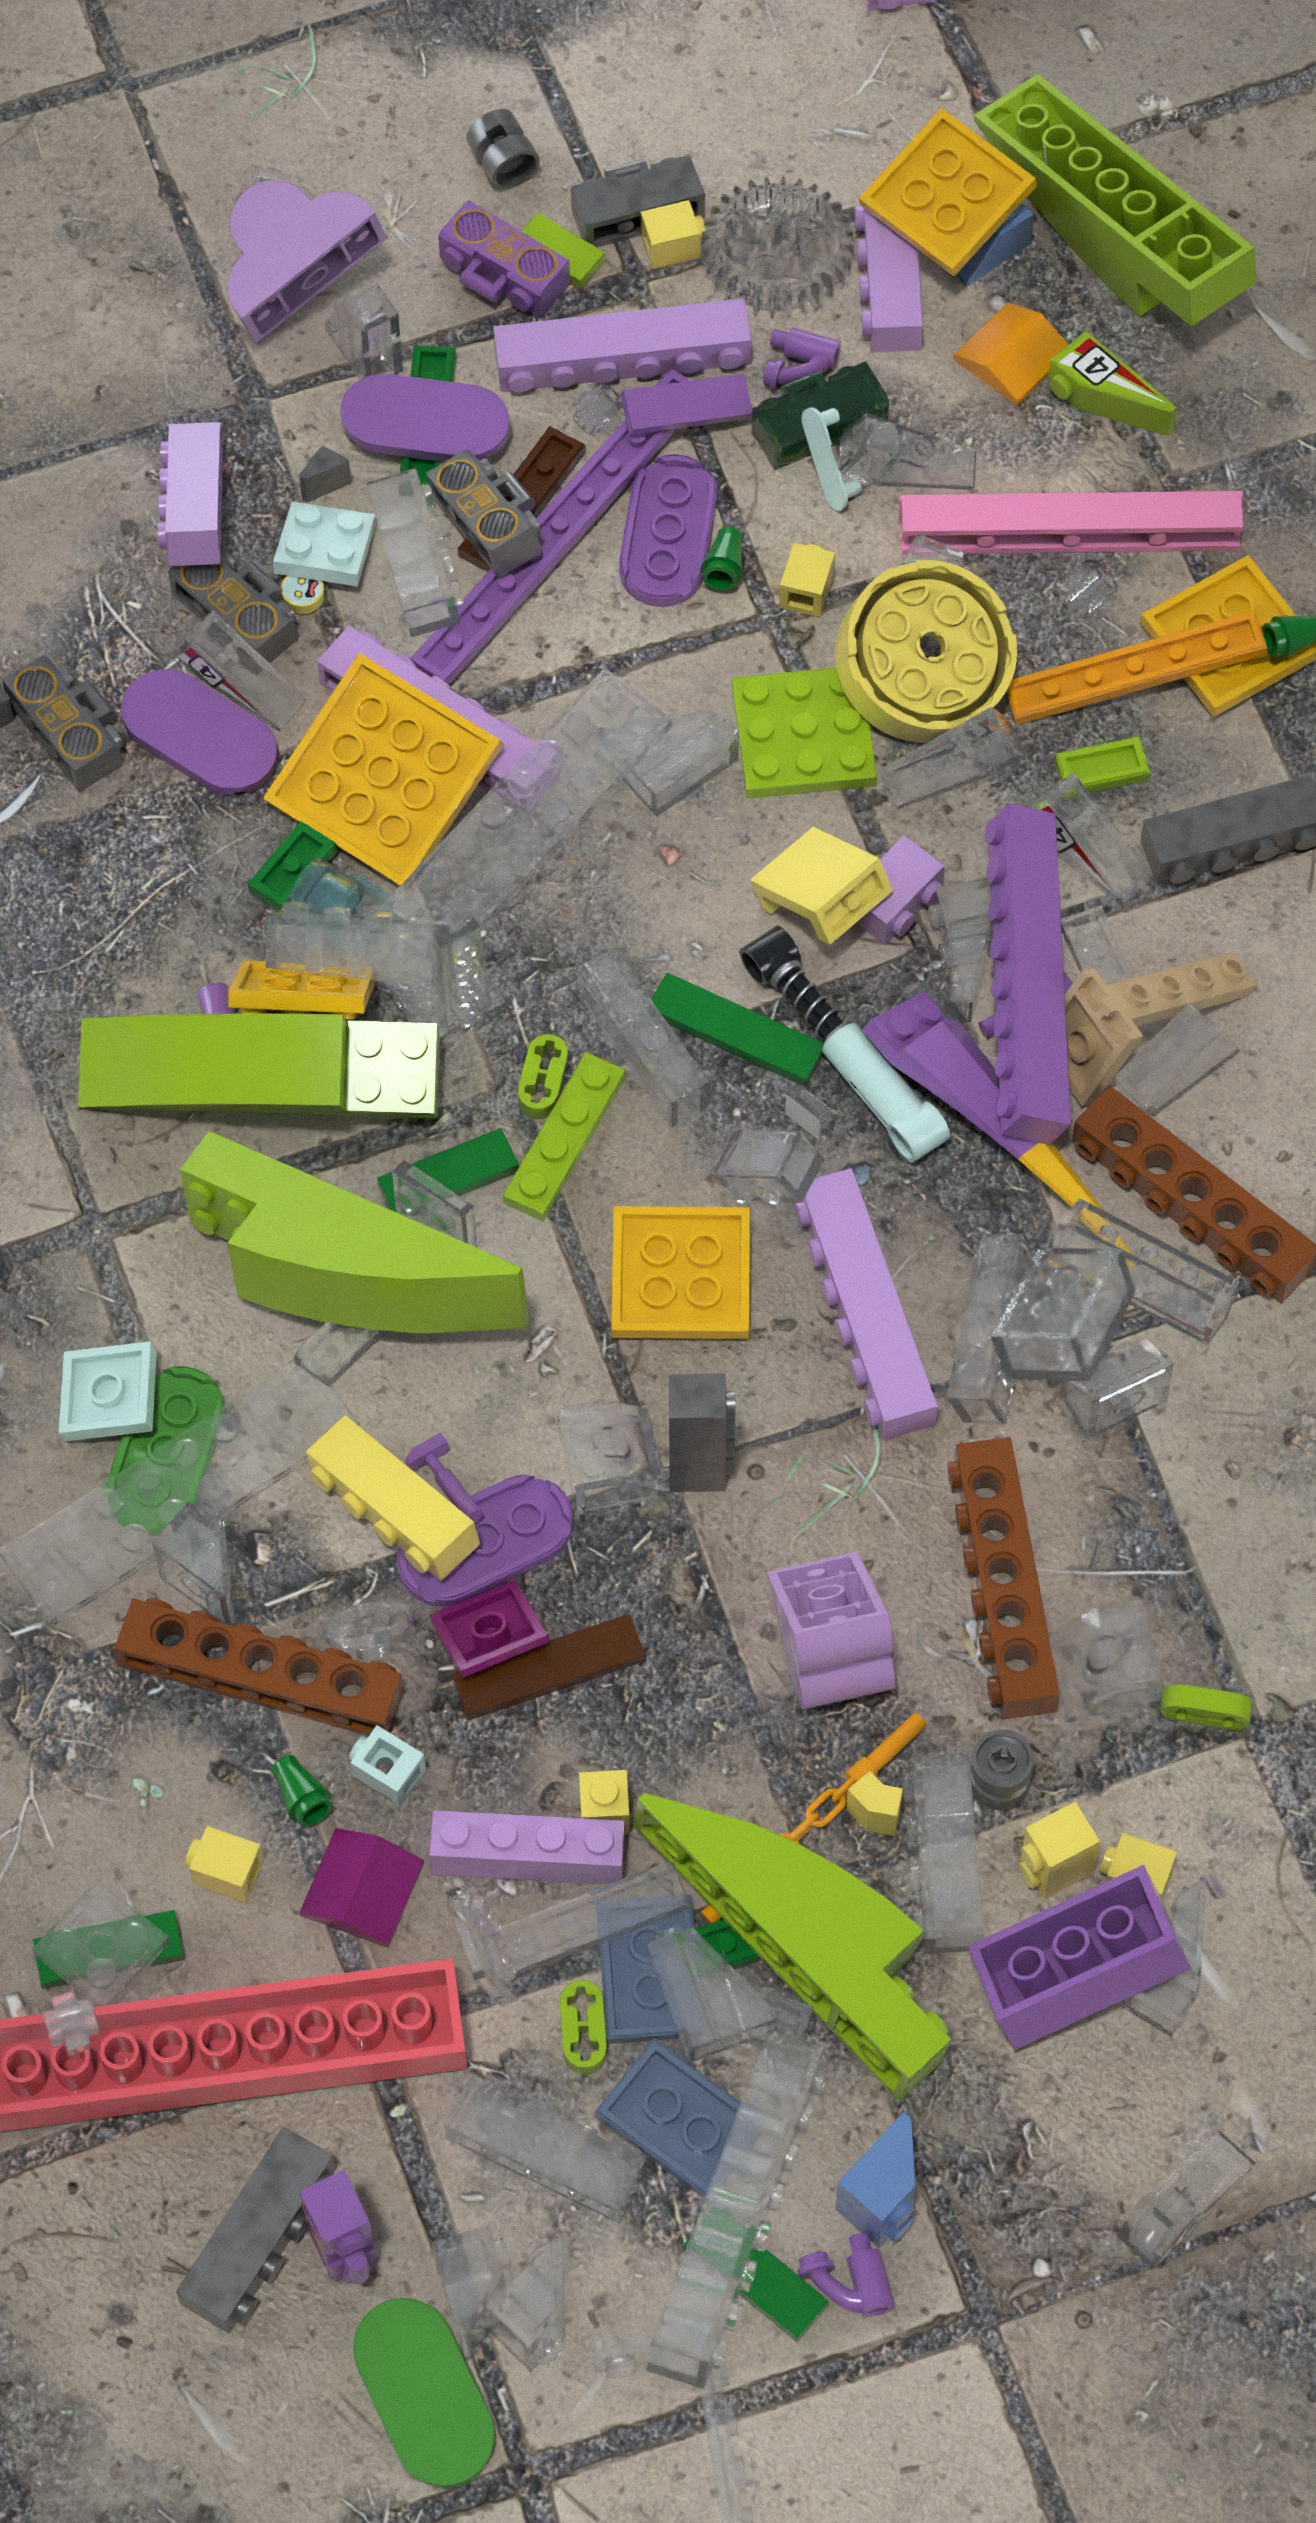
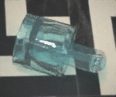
[288,857,393,955]

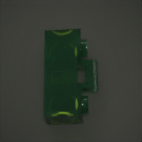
[752,361,889,471]

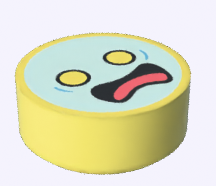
[281,576,324,614]

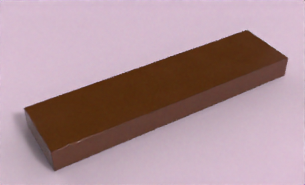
[458,426,586,572]
[452,1614,645,1721]

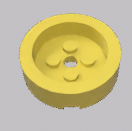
[835,560,1017,743]

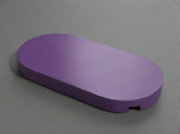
[341,374,510,462]
[619,454,717,607]
[121,669,277,795]
[397,1475,573,1607]

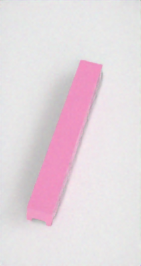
[898,491,1243,555]

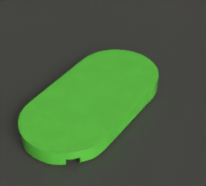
[105,1366,226,1538]
[353,2298,495,2489]

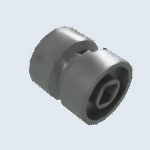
[466,109,540,189]
[969,1729,1034,1810]

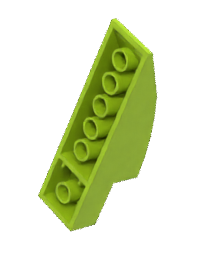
[974,74,1256,327]
[78,1013,440,1118]
[180,1131,529,1334]
[633,1793,951,2101]

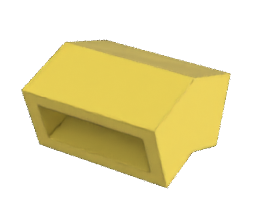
[846,1771,903,1836]

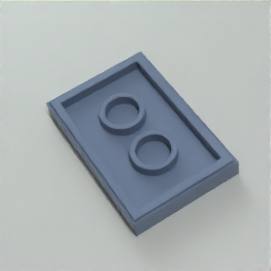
[596,1895,703,2044]
[594,2038,770,2204]

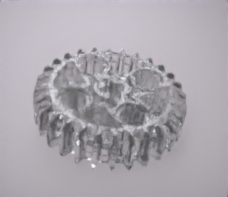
[701,175,855,319]

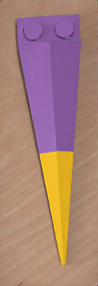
[862,991,1143,1268]

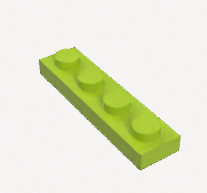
[503,1052,626,1222]

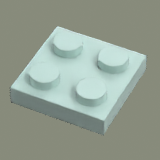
[273,501,376,586]
[59,1341,157,1441]

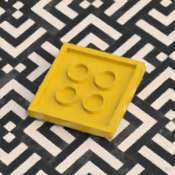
[858,108,1037,276]
[1140,555,1316,717]
[228,960,376,1019]
[611,1206,750,1339]

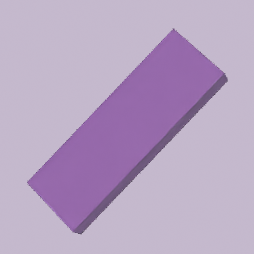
[620,374,753,435]

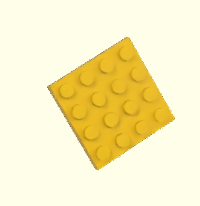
[263,653,504,891]

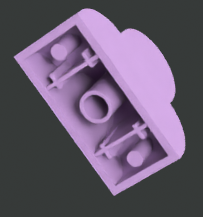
[228,180,388,343]
[767,1552,896,1710]

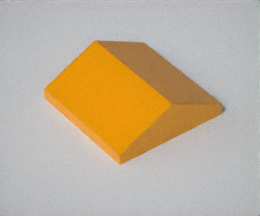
[953,302,1069,406]

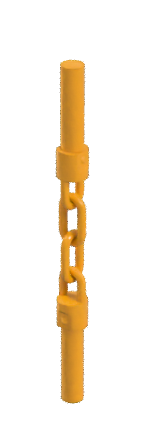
[700,1712,927,1924]

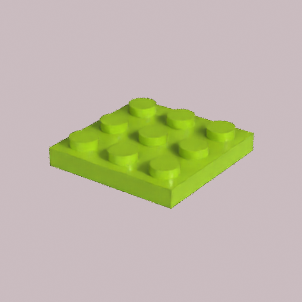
[732,668,877,799]

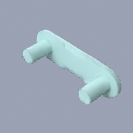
[802,407,862,511]

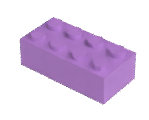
[968,1865,1192,2050]

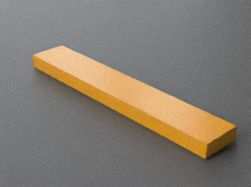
[1006,610,1268,726]

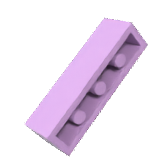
[855,189,923,352]
[158,422,223,566]
[429,1810,625,1885]

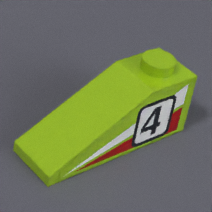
[1048,331,1177,436]

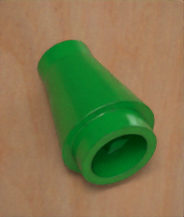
[700,527,743,591]
[1262,615,1316,659]
[271,1755,332,1827]

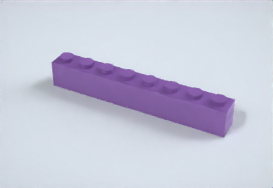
[985,803,1071,1145]

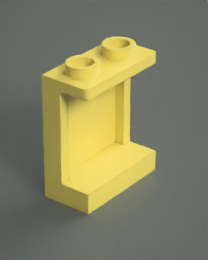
[750,827,893,945]

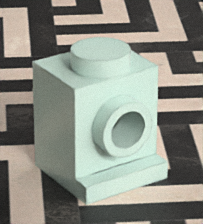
[349,1725,426,1808]

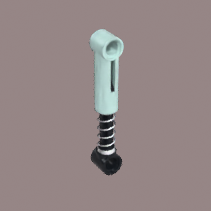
[739,926,950,1163]

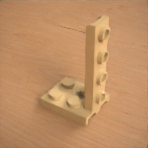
[1064,951,1258,1107]

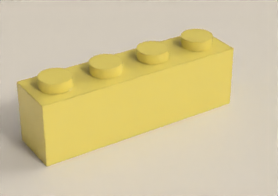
[305,1415,480,1581]

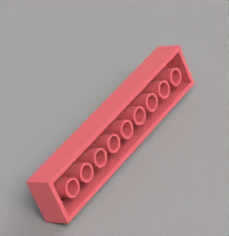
[0,1959,467,2132]

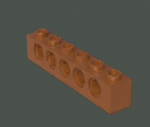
[1072,1085,1316,1304]
[947,1437,1060,1720]
[114,1598,404,1736]

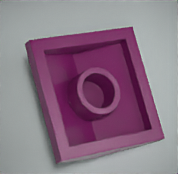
[430,1579,550,1678]
[299,1828,424,1948]

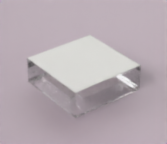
[785,1084,831,1140]

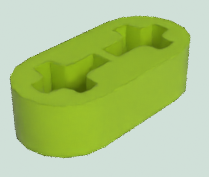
[518,1034,568,1119]
[1160,1684,1253,1730]
[560,1980,607,2075]

